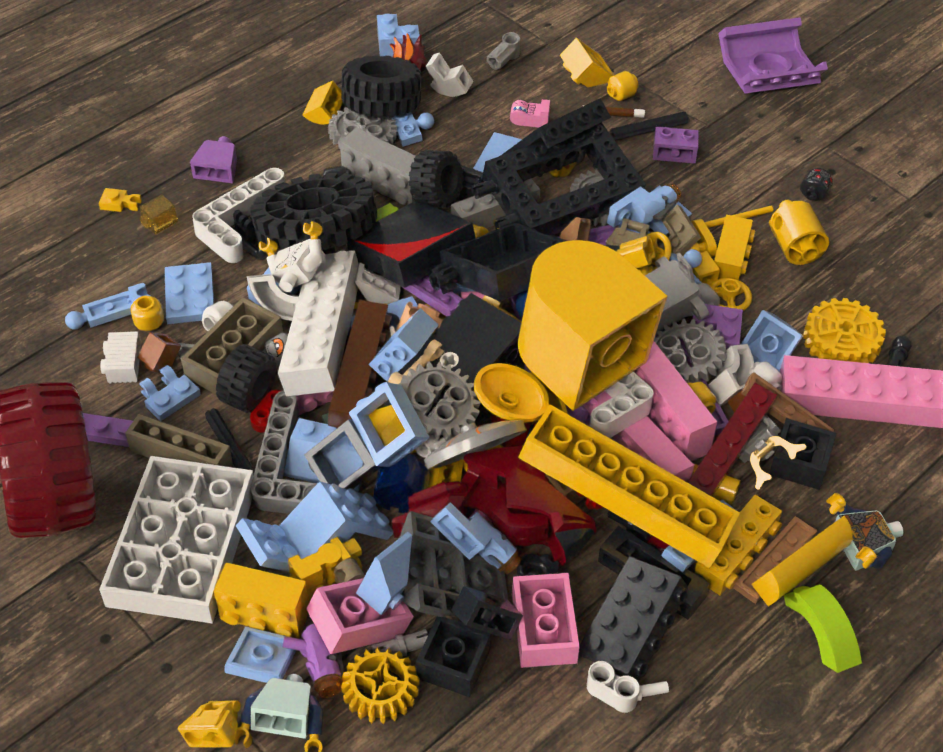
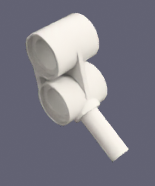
[587,661,669,713]

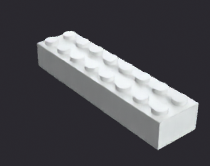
[278,250,359,396]

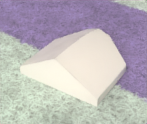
[355,263,401,304]

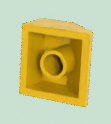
[560,38,614,88]

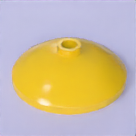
[474,363,549,423]

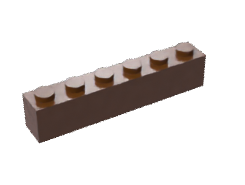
[328,300,392,427]

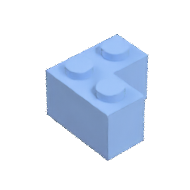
[377,14,419,57]

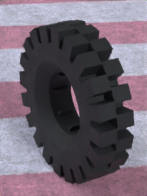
[250,173,377,250]

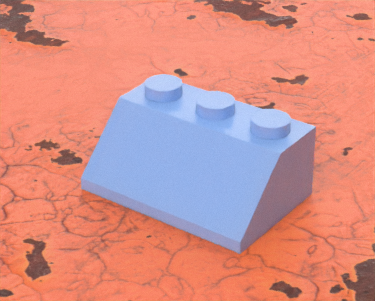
[284,418,365,492]

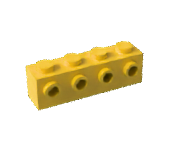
[694,494,782,596]

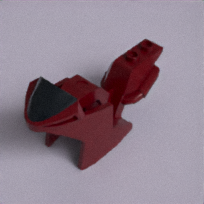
[392,445,597,566]

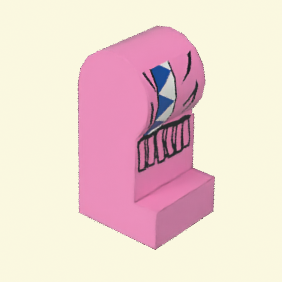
[510,99,550,128]

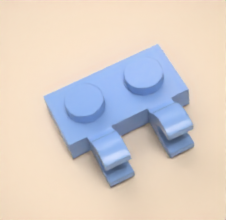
[139,365,201,422]

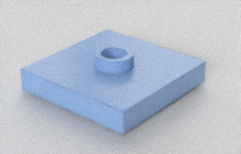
[225,626,296,683]

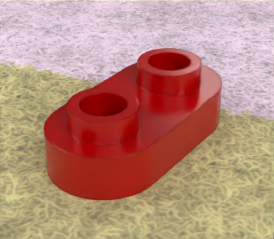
[250,390,289,433]

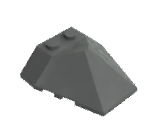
[399,511,508,617]

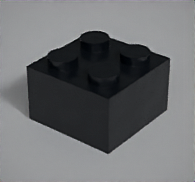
[769,418,837,490]
[416,616,491,697]

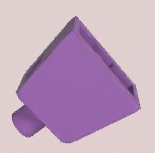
[190,136,237,183]

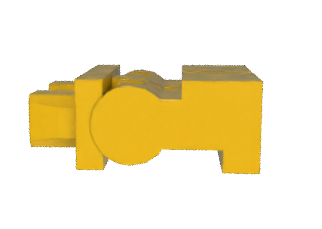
[288,537,362,603]

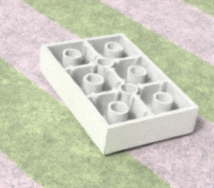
[99,456,253,624]

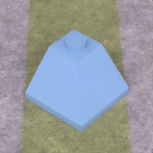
[740,310,803,372]
[356,532,412,615]

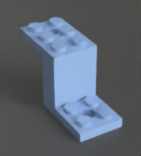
[236,482,393,572]

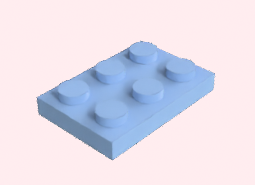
[165,262,214,324]

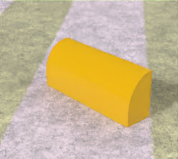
[751,516,853,607]

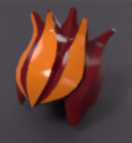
[390,33,428,72]

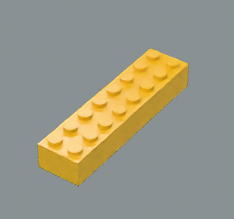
[518,404,740,568]

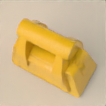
[178,700,241,747]

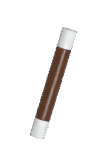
[583,105,645,118]

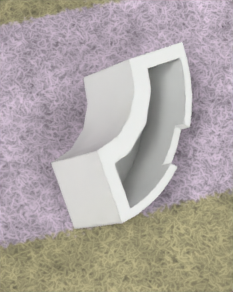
[247,274,299,321]
[708,344,755,406]

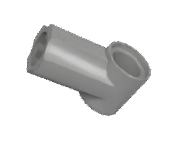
[486,32,520,70]

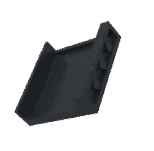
[500,98,611,156]

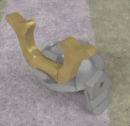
[739,415,807,490]

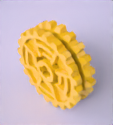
[803,298,886,363]

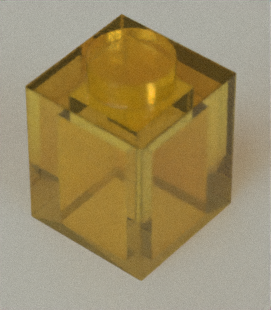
[139,194,178,235]

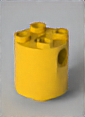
[769,200,829,265]

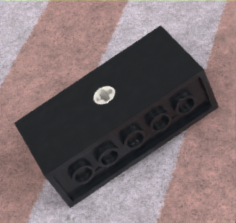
[378,293,522,438]

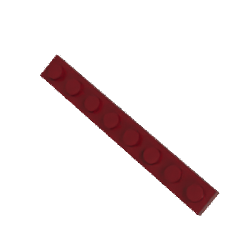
[647,383,777,553]

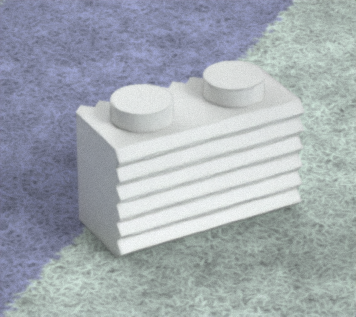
[101,331,141,384]

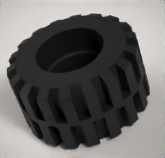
[409,150,464,208]
[216,344,277,413]

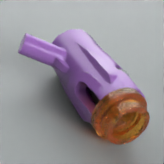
[282,624,343,698]

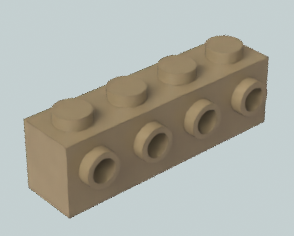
[125,414,233,467]

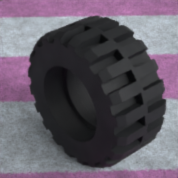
[341,55,421,118]

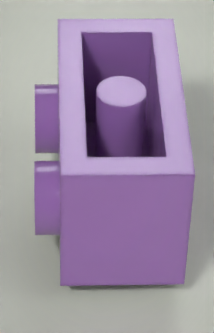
[653,127,698,163]

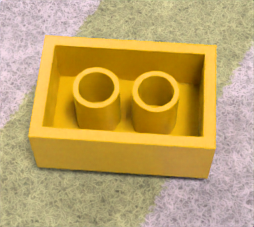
[214,563,309,638]

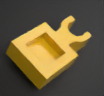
[99,188,142,212]

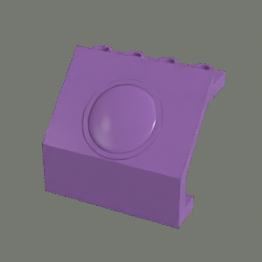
[718,18,828,93]

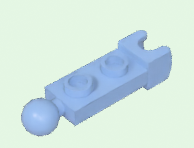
[65,283,150,329]

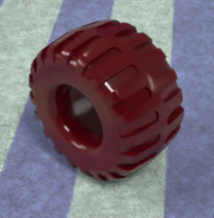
[0,382,96,538]

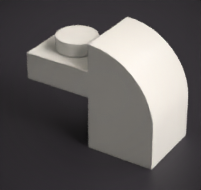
[426,53,473,97]

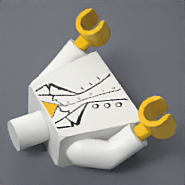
[259,221,326,292]

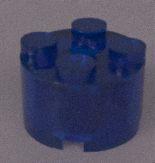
[374,454,430,513]

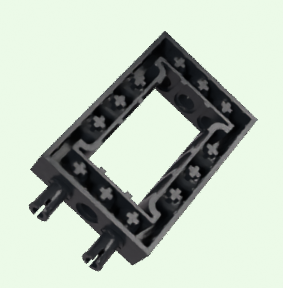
[471,123,646,235]

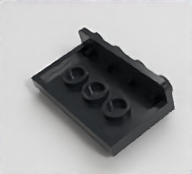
[579,557,688,682]

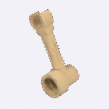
[388,339,444,384]

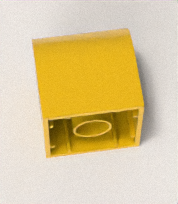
[518,240,667,411]

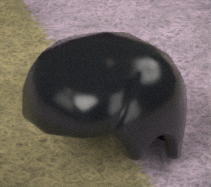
[517,553,560,576]

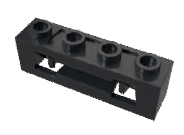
[598,526,710,620]

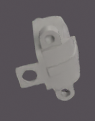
[645,253,709,332]

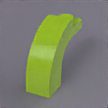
[784,584,862,673]

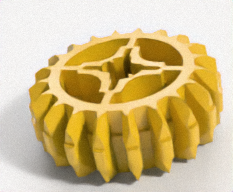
[341,646,419,724]

